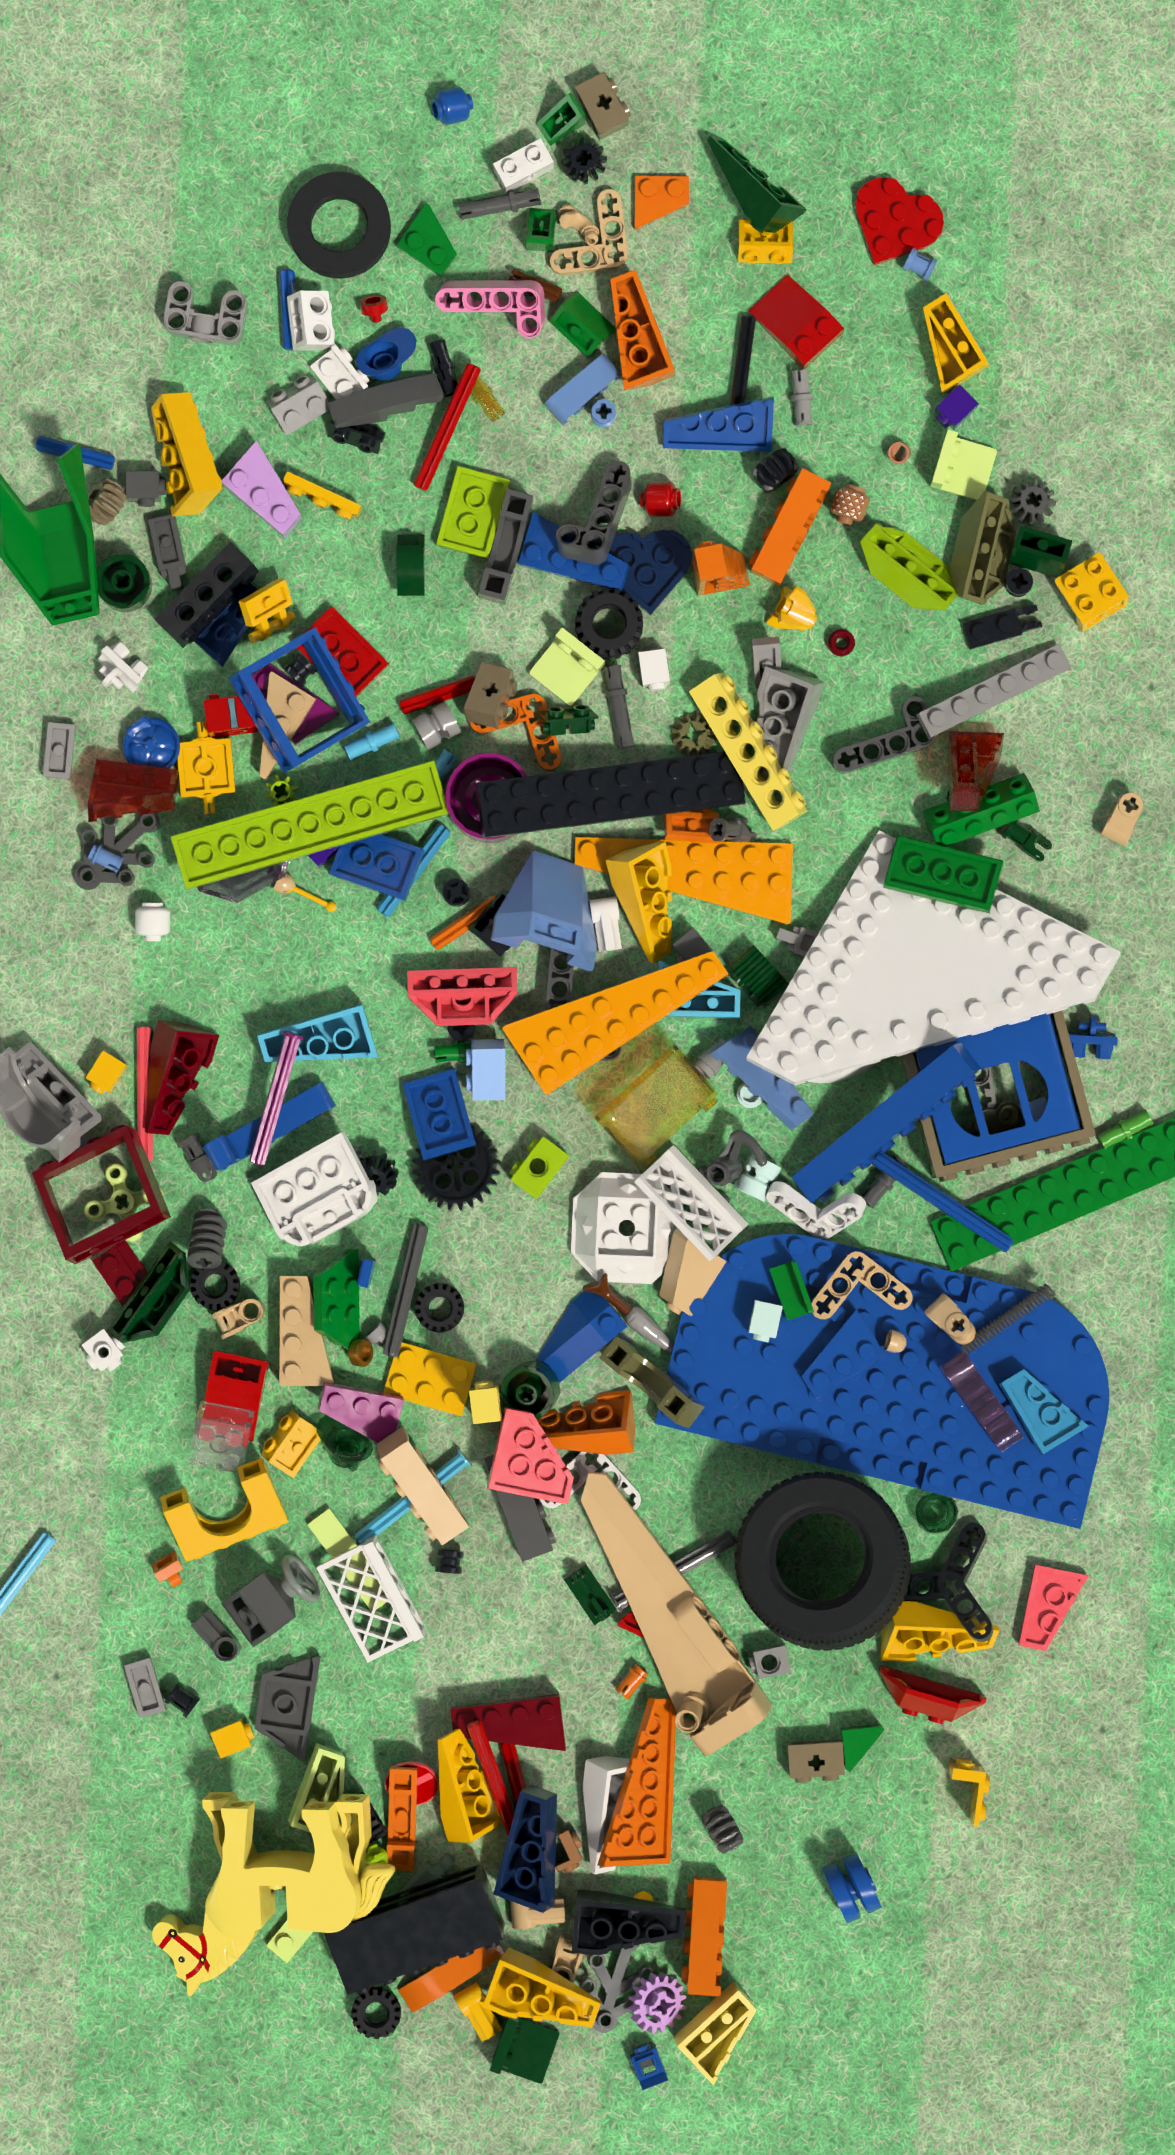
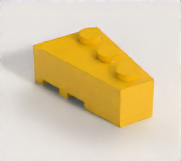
[923,293,990,394]

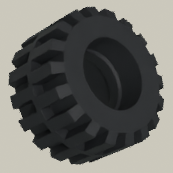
[575,588,643,660]

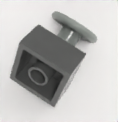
[221,1555,320,1647]

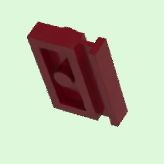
[92,1240,148,1306]

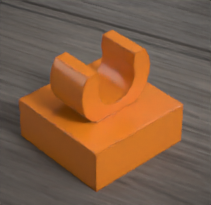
[152,1551,183,1588]

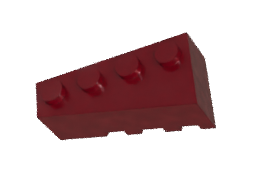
[450,1694,566,1751]

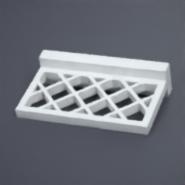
[634,1145,748,1262]
[316,1535,427,1663]

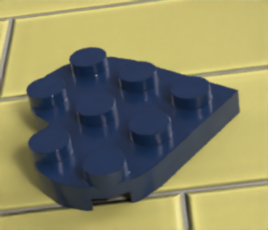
[609,530,692,616]

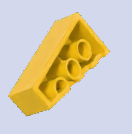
[151,392,222,516]

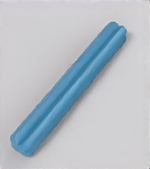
[377,824,450,917]

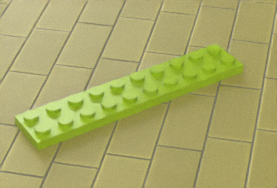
[171,761,449,890]

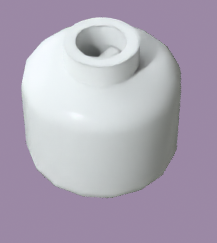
[135,902,170,941]

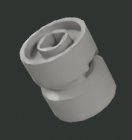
[412,702,462,750]

